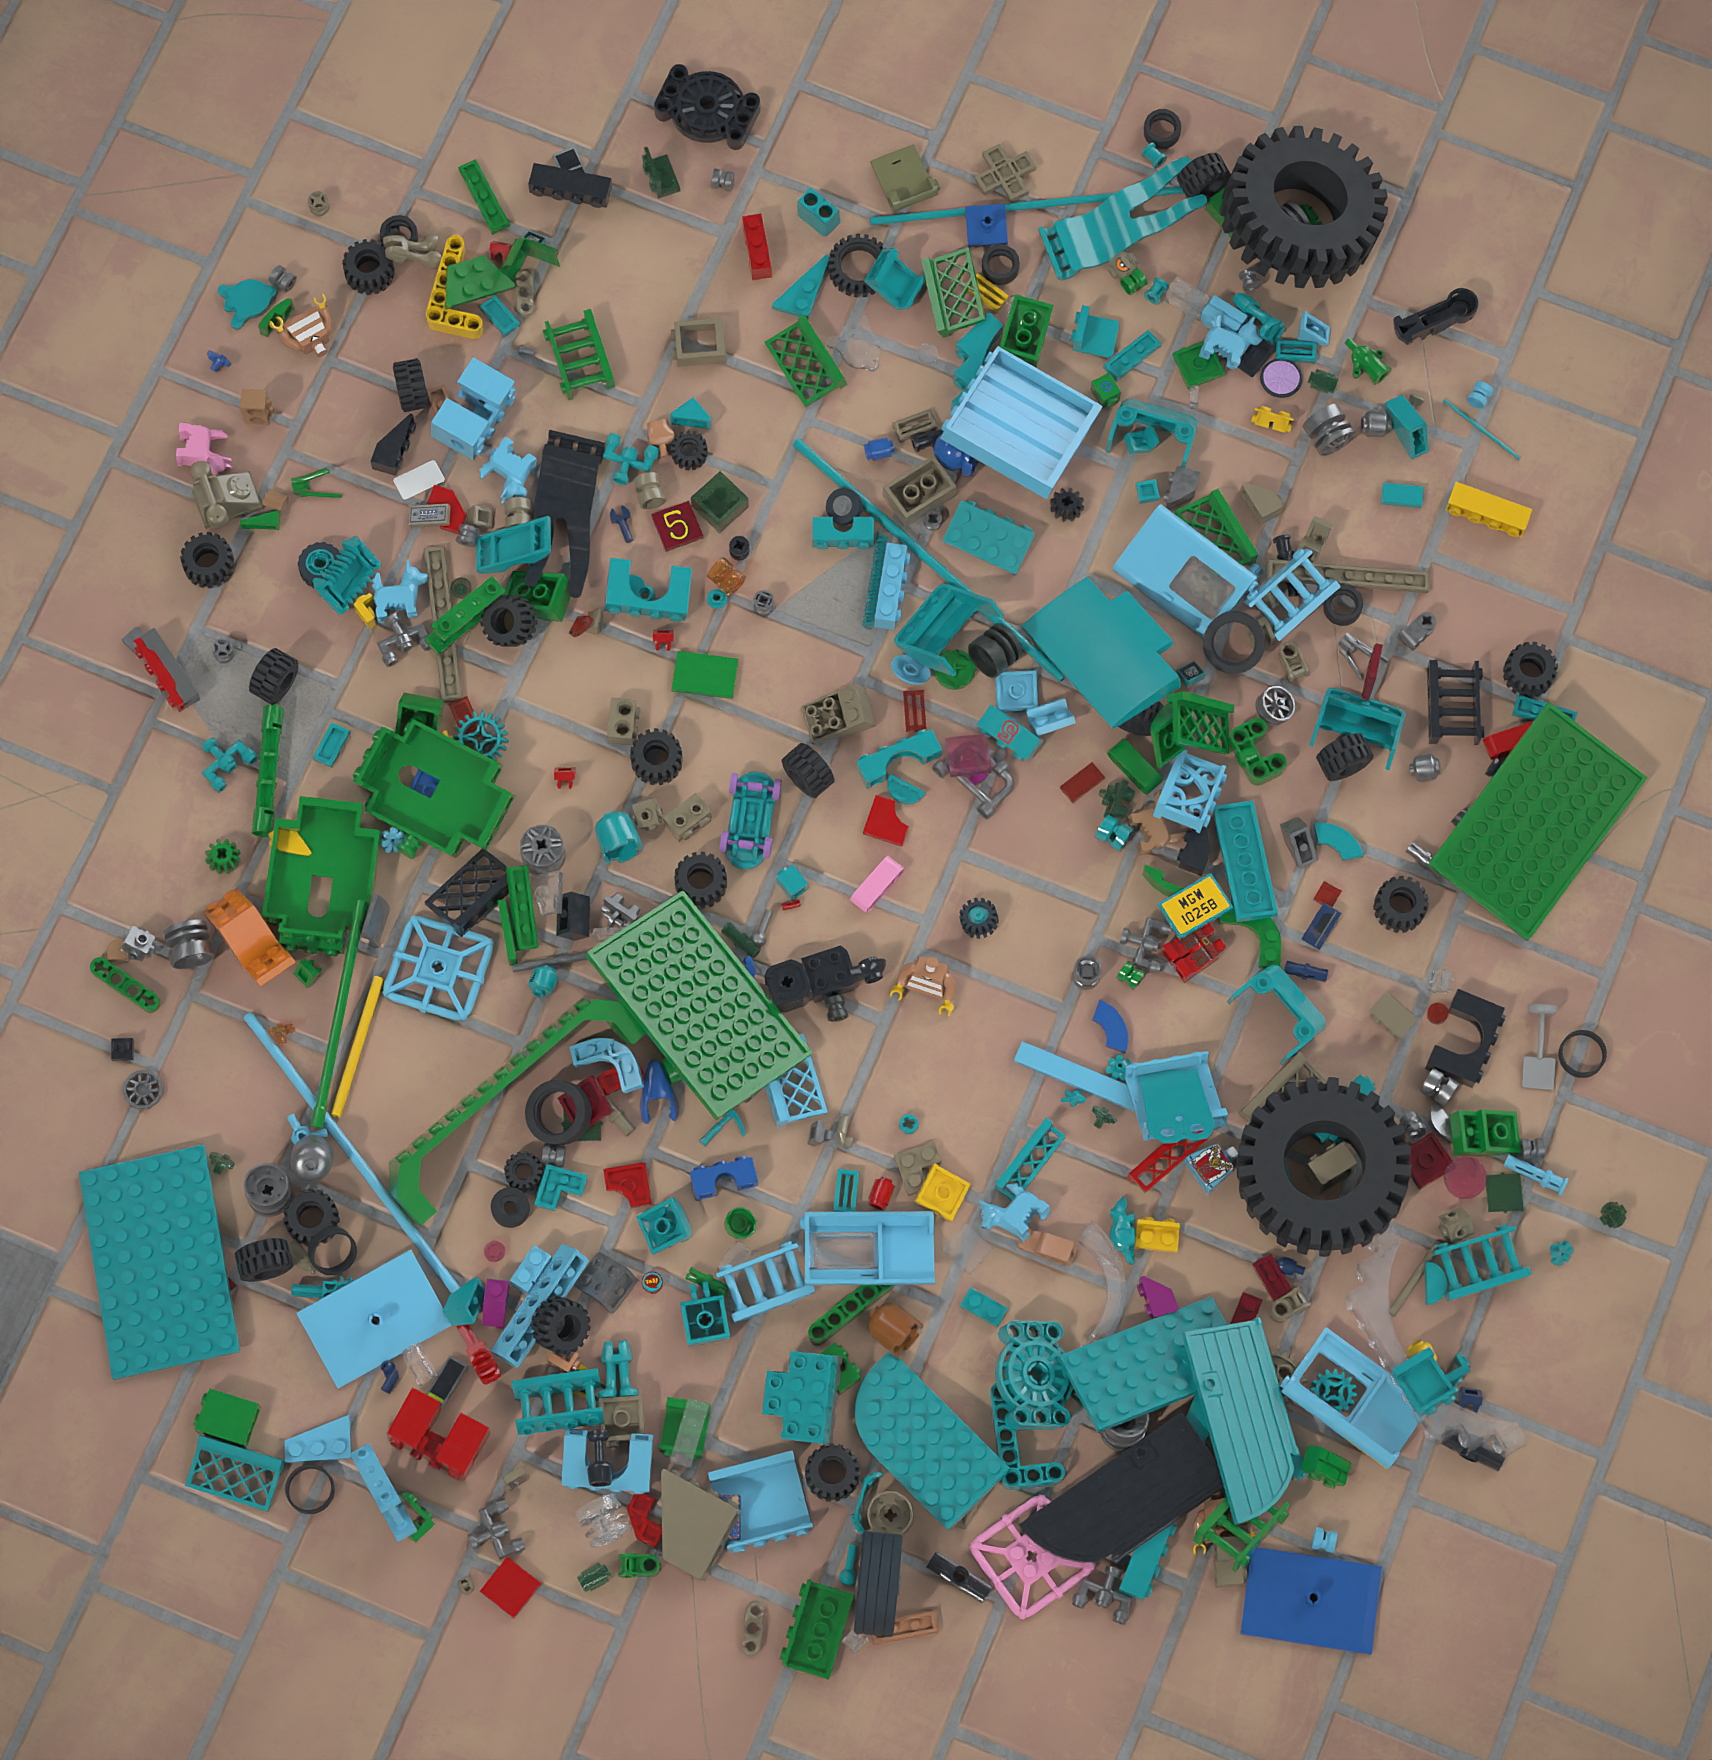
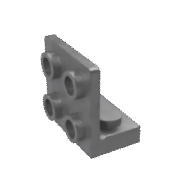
[574,1252,638,1314]

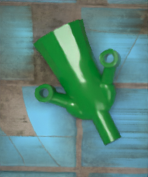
[1344,338,1392,385]

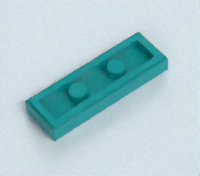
[1103,330,1162,382]
[1512,695,1577,721]

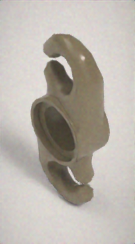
[516,270,534,316]
[741,1601,765,1656]

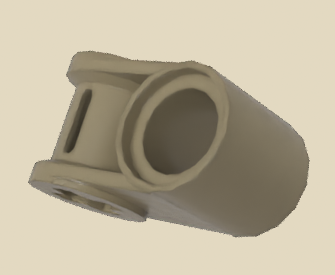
[1278,641,1310,683]
[1269,1286,1312,1322]

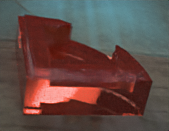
[569,616,594,637]

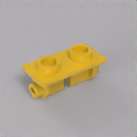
[1251,406,1294,434]

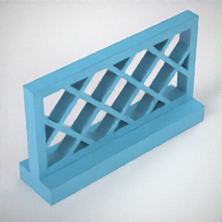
[765,1033,828,1128]

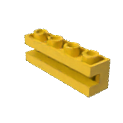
[1445,482,1533,538]

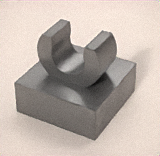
[808,1120,834,1146]

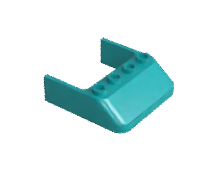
[894,584,1004,676]
[1309,688,1406,770]

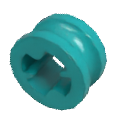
[899,1114,918,1134]

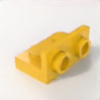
[1134,1217,1180,1253]

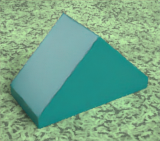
[670,397,711,429]

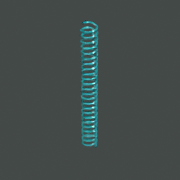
[862,532,888,630]

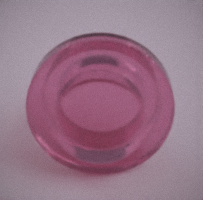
[484,1241,506,1262]

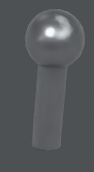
[750,909,773,948]

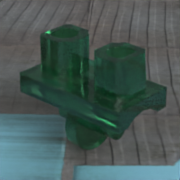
[1099,779,1135,820]

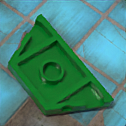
[444,255,516,310]

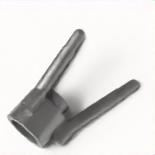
[1338,633,1389,680]

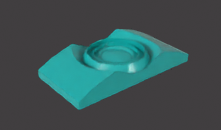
[476,516,551,574]

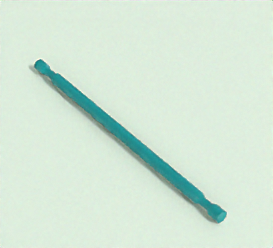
[1443,399,1521,460]

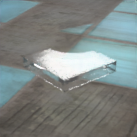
[529,871,563,916]

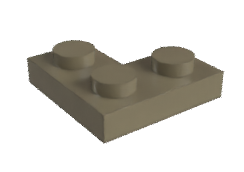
[894,1142,941,1196]

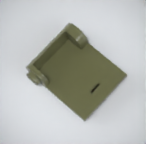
[870,144,940,212]

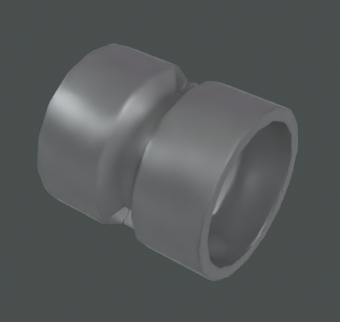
[1073,956,1102,990]
[1419,1068,1459,1106]

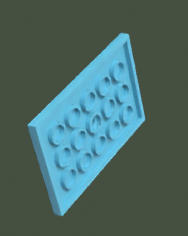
[296,1249,451,1389]

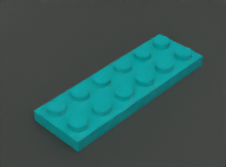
[1213,801,1278,922]

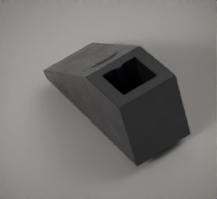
[370,413,417,476]
[1177,807,1211,876]

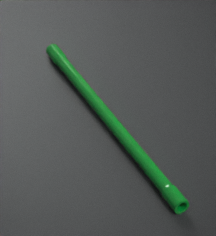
[310,900,368,1129]

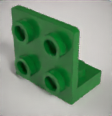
[397,1490,435,1543]

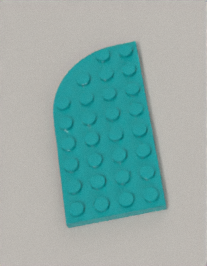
[855,1351,1011,1532]

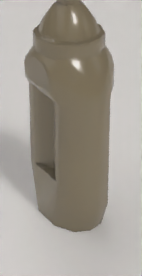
[288,1240,316,1275]

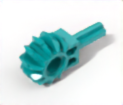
[291,1276,353,1299]

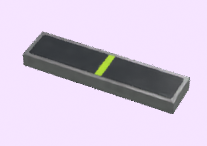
[426,1355,468,1422]

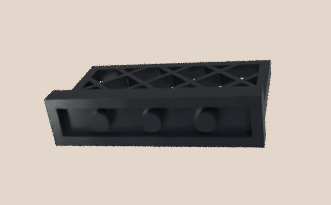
[425,849,509,937]

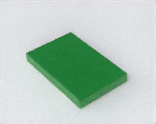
[671,651,738,699]

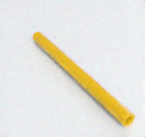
[330,976,384,1118]

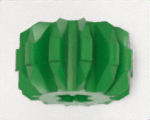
[205,839,241,874]

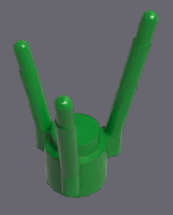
[291,468,342,498]

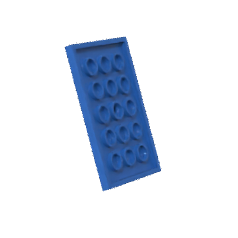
[1240,1547,1382,1655]

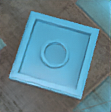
[995,670,1038,713]

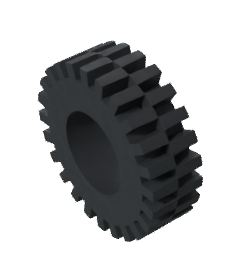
[1220,126,1388,288]
[1237,1077,1411,1257]

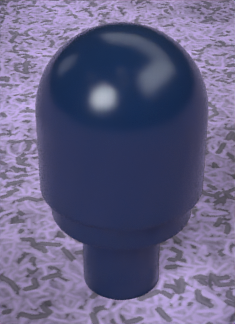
[1276,1256,1305,1276]

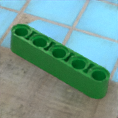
[808,1285,894,1345]

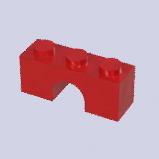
[742,213,772,281]

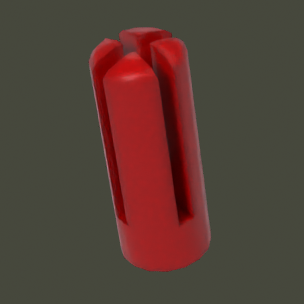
[781,900,801,911]

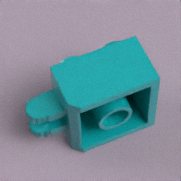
[680,1281,730,1347]

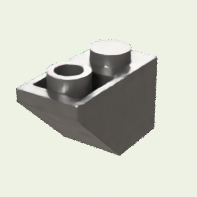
[1163,466,1200,510]

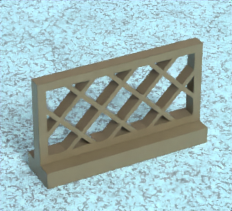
[1238,1052,1327,1122]

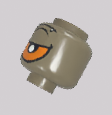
[1108,251,1139,279]

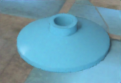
[891,655,931,685]

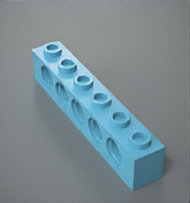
[490,1244,590,1368]

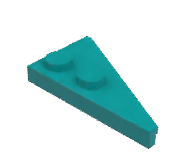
[772,255,830,320]

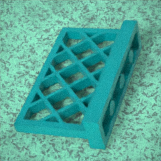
[185,1435,285,1511]

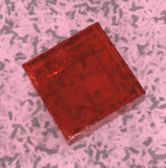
[1313,881,1342,907]

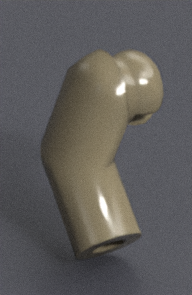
[836,1116,853,1148]

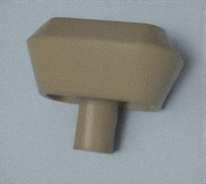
[1409,393,1424,408]
[458,1577,474,1595]

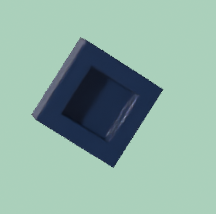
[1458,1387,1483,1413]

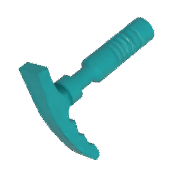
[699,1109,745,1146]

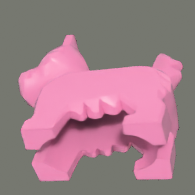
[176,423,232,476]

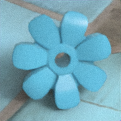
[380,827,404,853]

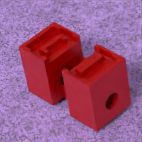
[387,1387,490,1481]

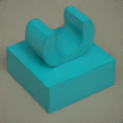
[1135,479,1160,504]

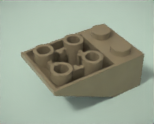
[802,684,876,744]

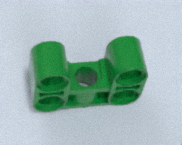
[1229,718,1287,786]

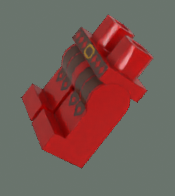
[1161,923,1226,984]

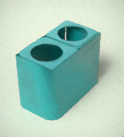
[797,188,841,236]

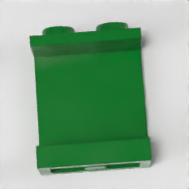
[658,1397,711,1461]

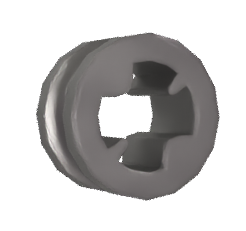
[924,510,942,531]

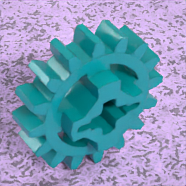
[1309,1369,1357,1414]

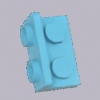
[1026,698,1076,736]

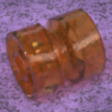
[707,557,746,596]

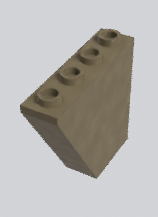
[661,1468,743,1581]

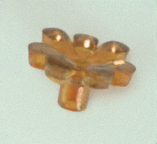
[267,1023,295,1044]

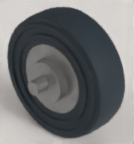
[826,488,863,525]

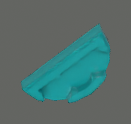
[887,774,926,805]
[1424,1262,1448,1305]

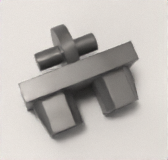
[601,893,641,928]

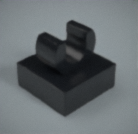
[111,1038,134,1061]

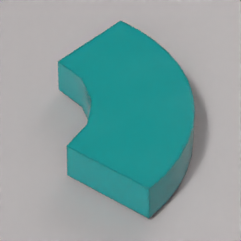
[1313,823,1363,861]

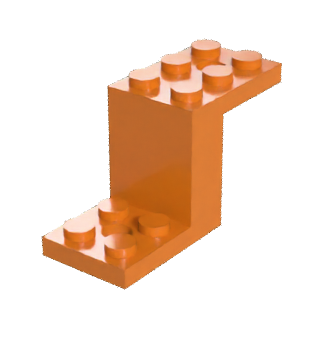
[202,888,295,987]

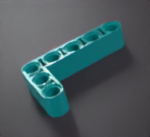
[990,1383,1065,1490]

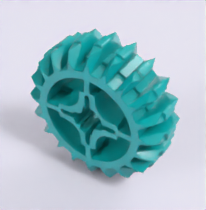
[452,711,509,761]

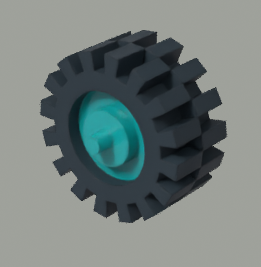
[959,898,999,939]

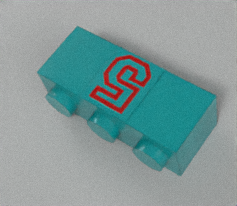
[977,704,1044,761]

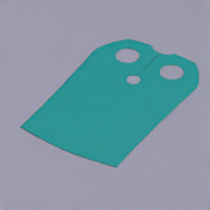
[1138,1069,1215,1143]

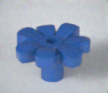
[207,350,231,372]

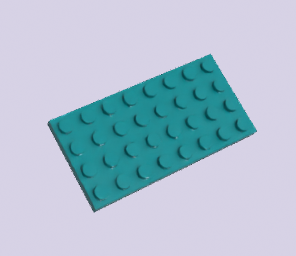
[1059,1296,1227,1433]

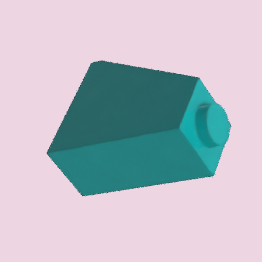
[1385,395,1429,459]

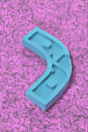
[570,1038,644,1093]

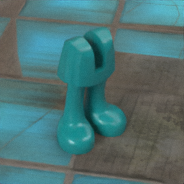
[1233,292,1285,343]
[598,1340,639,1398]

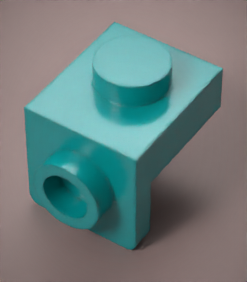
[1124,426,1159,455]
[1445,1353,1470,1387]

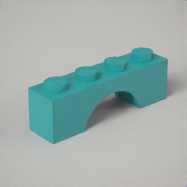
[856,729,942,789]

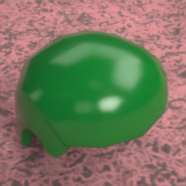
[724,1207,757,1240]

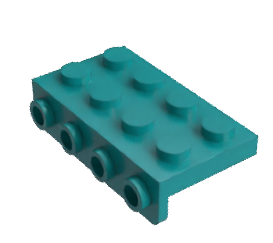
[942,499,1036,575]

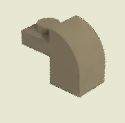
[1297,516,1333,563]

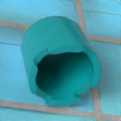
[595,811,643,864]

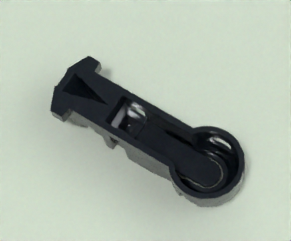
[1393,288,1479,345]

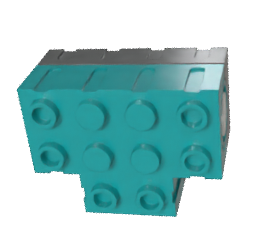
[762,1351,842,1444]

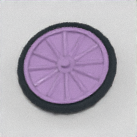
[1260,359,1302,398]

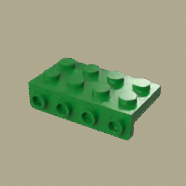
[779,1579,854,1680]

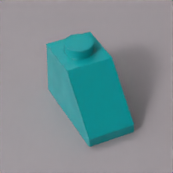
[443,1277,485,1326]

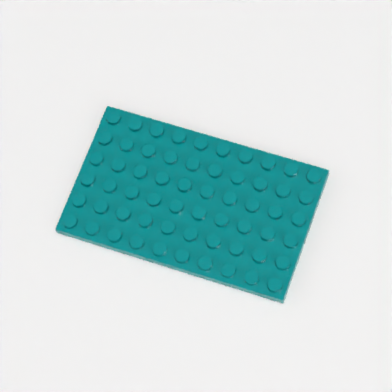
[79,1144,241,1380]

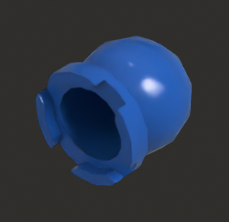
[933,433,979,477]

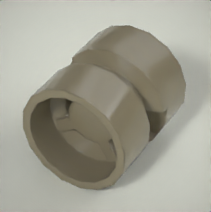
[633,472,666,510]
[504,497,532,528]

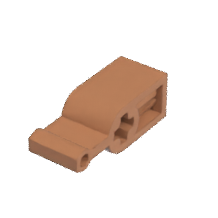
[1017,1229,1077,1267]

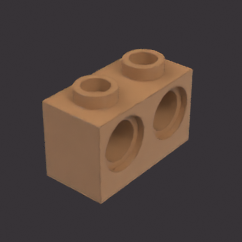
[240,389,274,425]

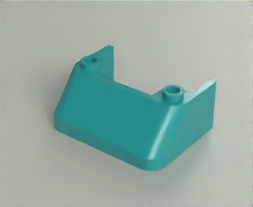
[1106,398,1198,468]
[1227,965,1326,1065]

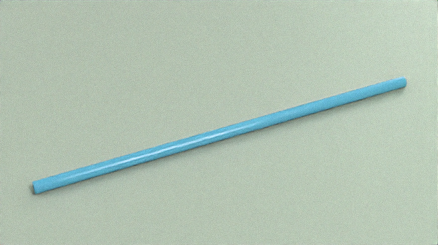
[244,1012,460,1294]

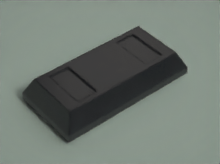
[1237,339,1276,378]

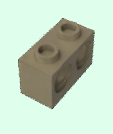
[607,698,640,746]

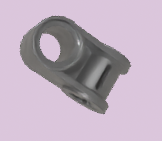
[1398,612,1436,651]

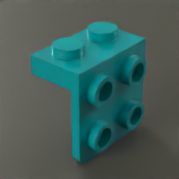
[1070,305,1119,358]

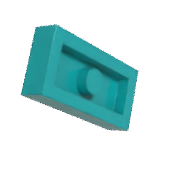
[960,1287,1008,1328]

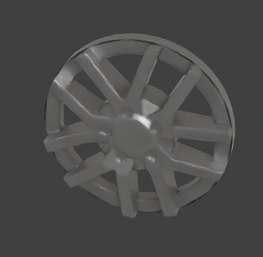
[123,1070,163,1109]

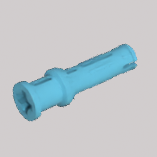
[1504,1154,1569,1196]

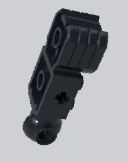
[764,945,886,1013]

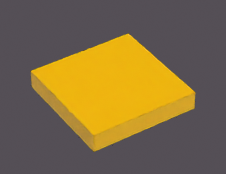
[914,1163,971,1222]

